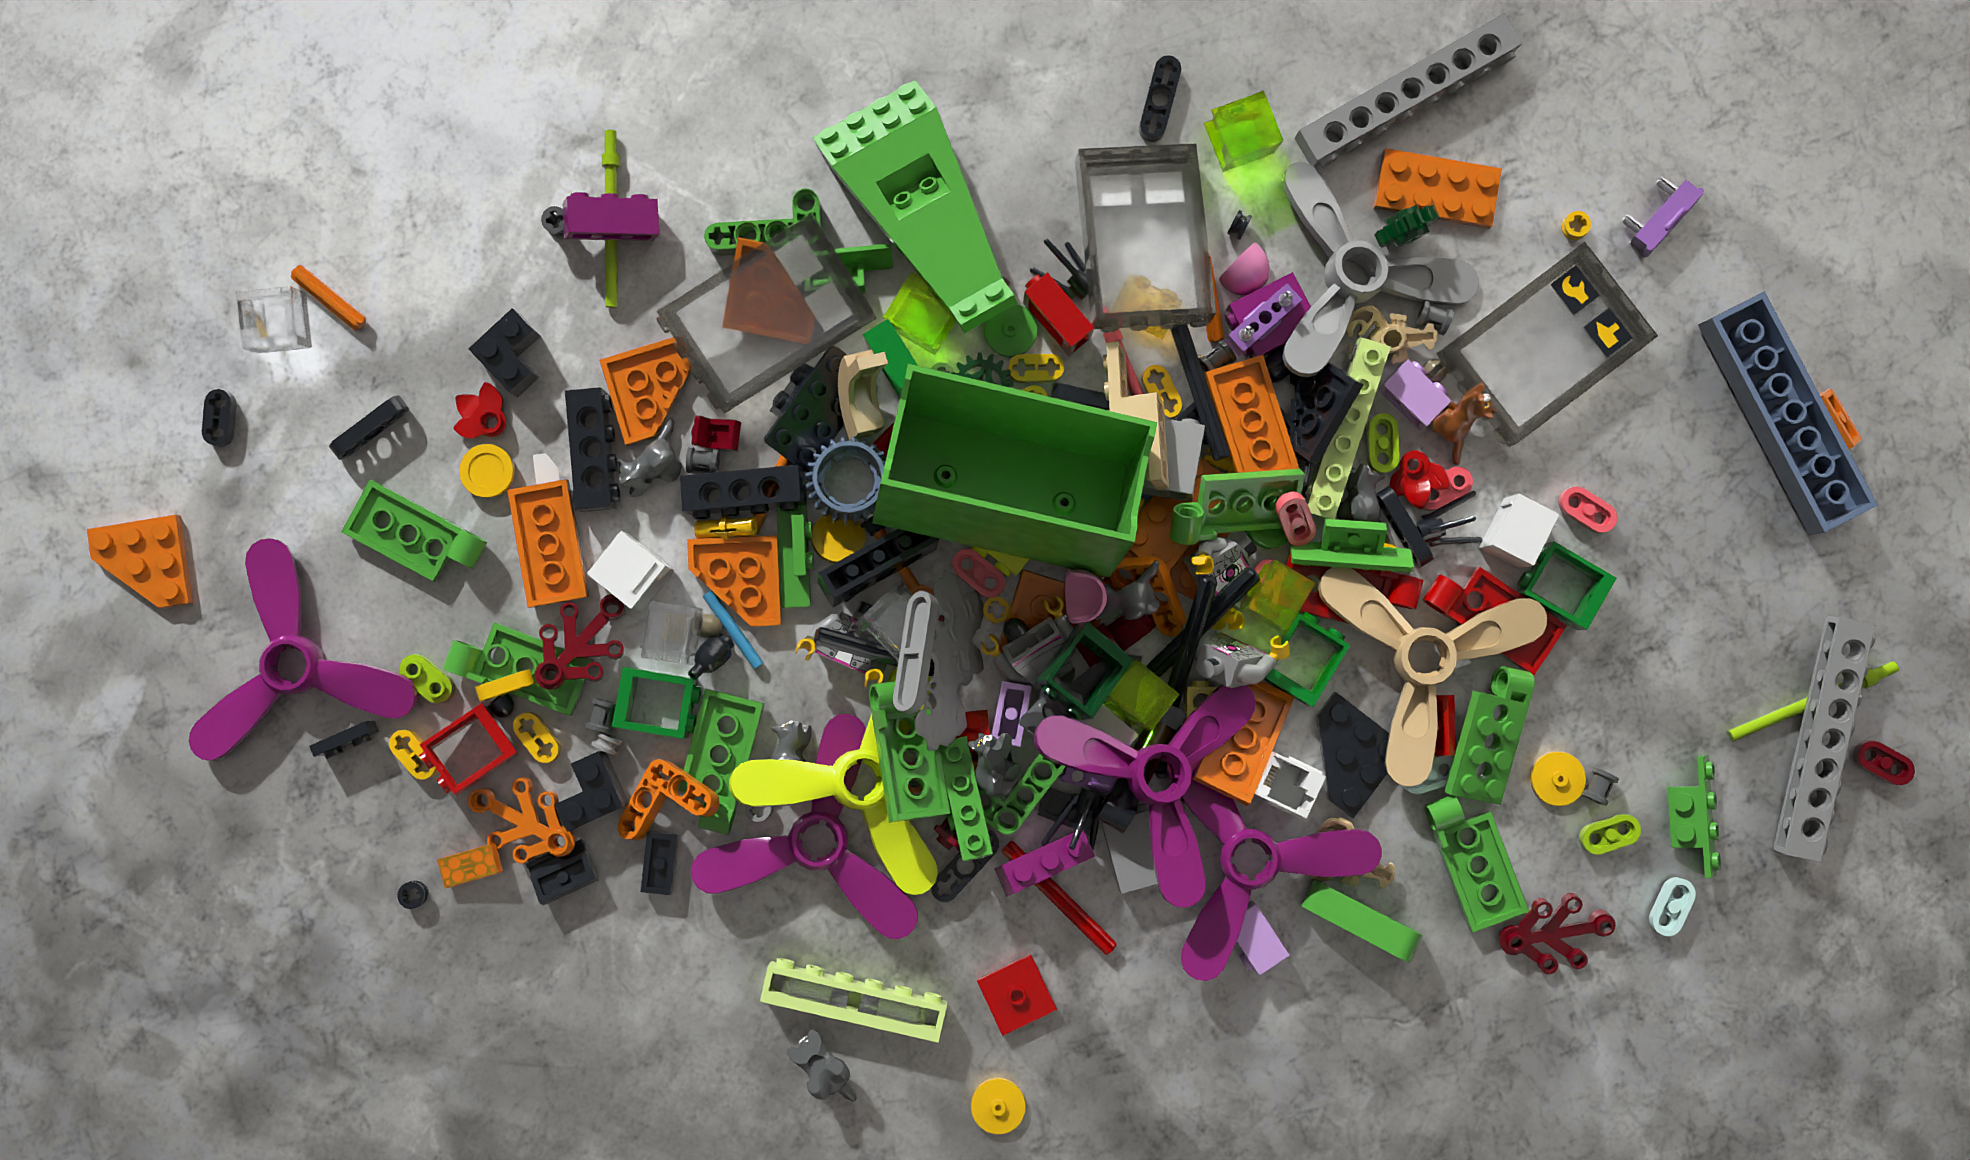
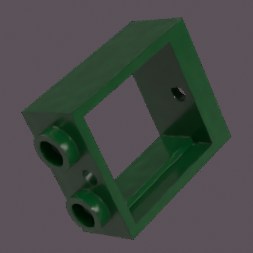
[1036,621,1134,720]

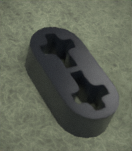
[201,389,237,447]

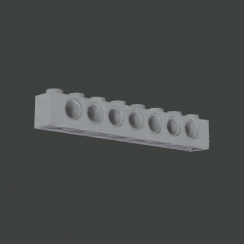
[1295,13,1522,167]
[1773,616,1876,862]

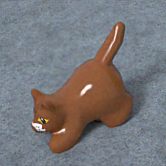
[1432,382,1497,465]

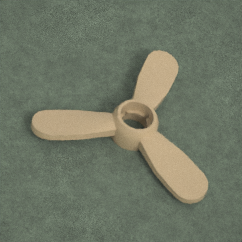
[1318,567,1547,787]

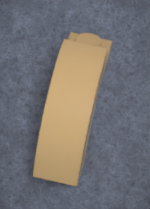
[838,350,888,441]

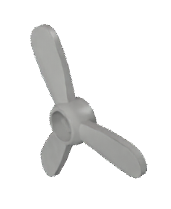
[1281,162,1479,377]

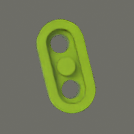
[1366,413,1399,474]
[399,654,455,703]
[1579,814,1641,855]

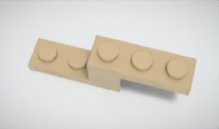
[1103,341,1169,490]

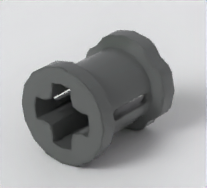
[541,206,564,239]
[1415,300,1454,336]
[1198,339,1237,372]
[686,446,720,473]
[585,698,616,734]
[1582,767,1619,806]

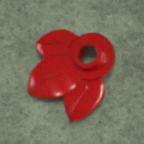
[453,382,507,439]
[1389,450,1450,509]

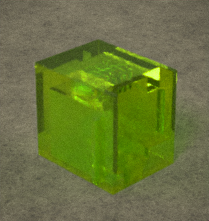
[1203,90,1284,172]
[883,272,956,356]
[1240,559,1315,632]
[1103,660,1179,731]

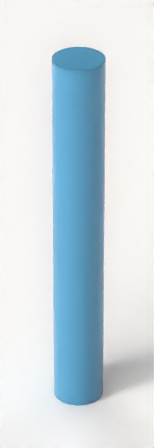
[702,590,764,670]

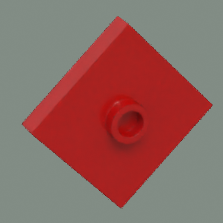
[977,953,1057,1036]

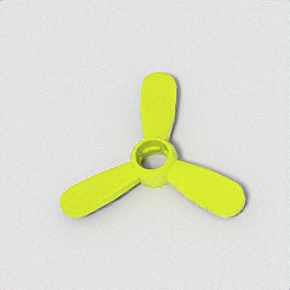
[729,667,938,895]

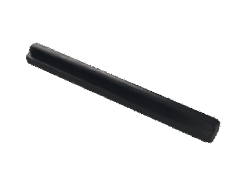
[1169,318,1230,461]
[1147,567,1260,678]
[1163,575,1218,708]
[814,627,934,677]

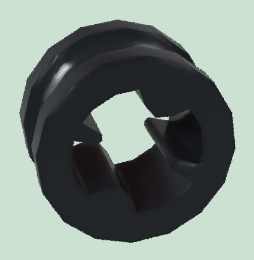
[1227,209,1252,240]
[397,880,429,909]

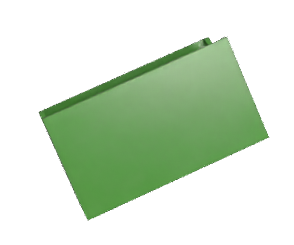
[872,364,1157,577]

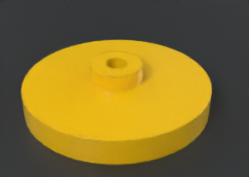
[459,444,515,498]
[811,515,866,564]
[1530,751,1586,806]
[971,1078,1025,1134]

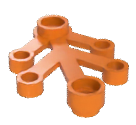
[468,777,575,864]

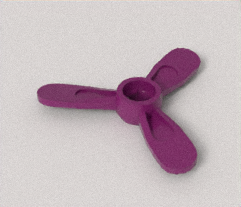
[188,538,417,761]
[1034,685,1256,908]
[691,714,918,939]
[1165,759,1382,981]

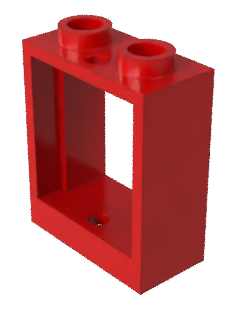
[1023,272,1095,357]
[419,703,518,797]

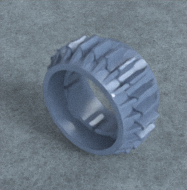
[805,437,885,526]

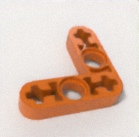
[1096,556,1186,637]
[618,759,719,841]

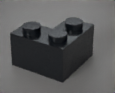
[468,308,541,397]
[555,751,628,832]

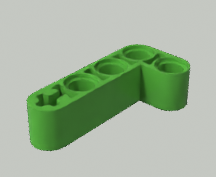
[704,188,823,256]
[978,753,1066,835]
[1301,879,1424,963]

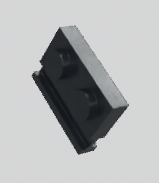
[526,839,599,906]

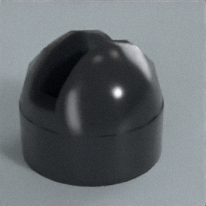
[1003,618,1029,642]
[487,693,514,717]

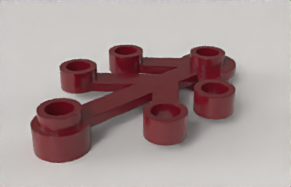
[535,594,625,690]
[1499,893,1616,974]

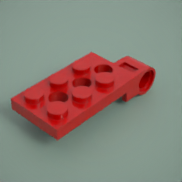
[1277,549,1424,625]
[1422,567,1568,675]

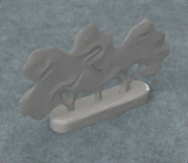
[893,570,984,751]

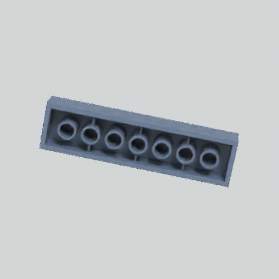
[1698,291,1878,535]

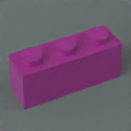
[562,192,659,241]
[994,830,1095,897]

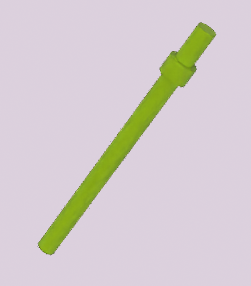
[602,129,620,308]
[1727,661,1899,742]

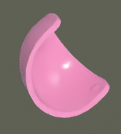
[1219,242,1270,295]
[1065,569,1107,623]

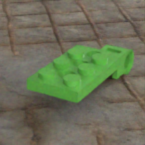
[1170,469,1305,545]
[341,479,488,582]
[442,622,594,716]
[1444,666,1535,805]
[869,682,950,823]
[678,688,765,836]
[1424,795,1529,933]

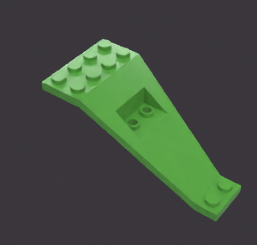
[813,80,1018,333]

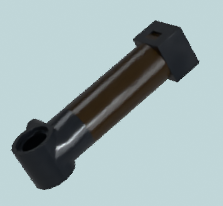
[1096,699,1187,834]

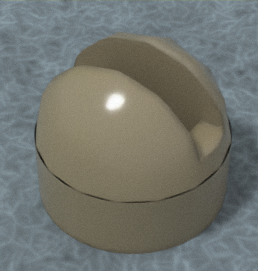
[1423,359,1447,383]
[700,613,722,638]

